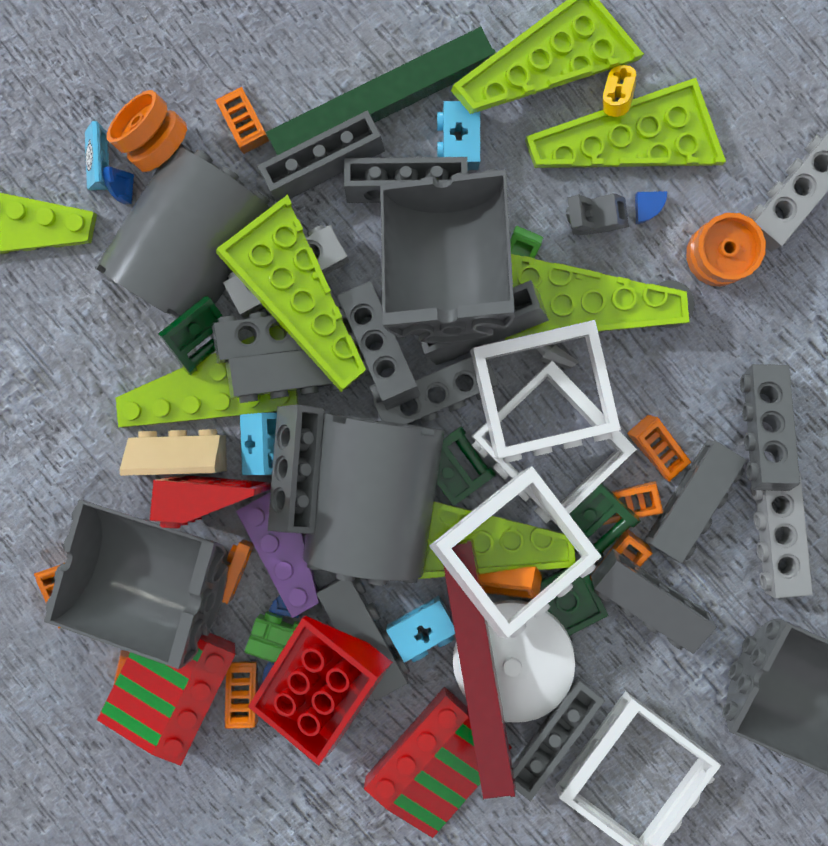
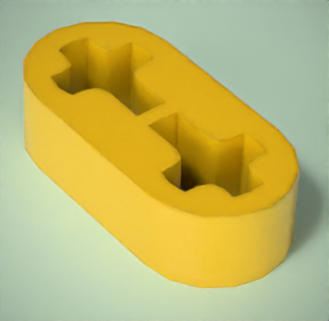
[603,65,636,117]

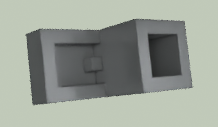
[566,193,629,235]

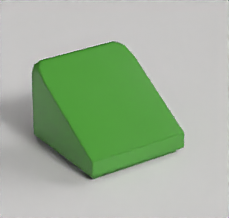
[510,226,543,258]

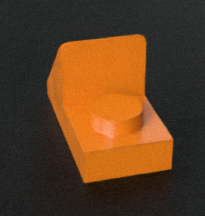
[222,539,254,604]

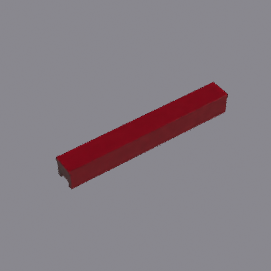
[444,539,516,799]

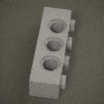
[748,133,828,252]
[223,225,349,318]
[751,473,813,598]

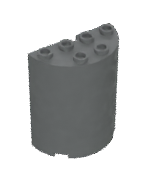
[94,144,270,319]
[380,169,515,343]
[303,412,445,586]
[44,500,228,669]
[722,618,828,775]

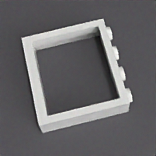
[470,320,621,463]
[471,361,637,525]
[429,467,602,638]
[555,691,721,846]

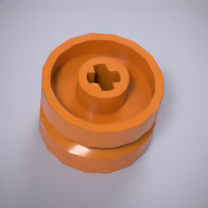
[107,90,187,172]
[686,213,766,287]

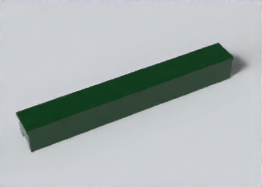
[266,26,496,156]

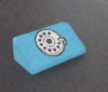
[85,121,109,190]

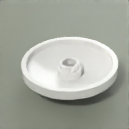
[453,600,575,722]

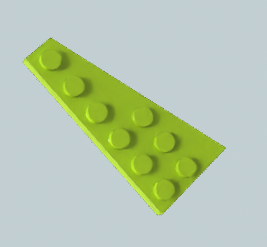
[451,0,644,114]
[525,78,726,168]
[0,193,97,254]
[216,194,366,392]
[505,254,690,340]
[115,326,299,428]
[418,501,576,579]

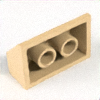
[120,429,227,476]

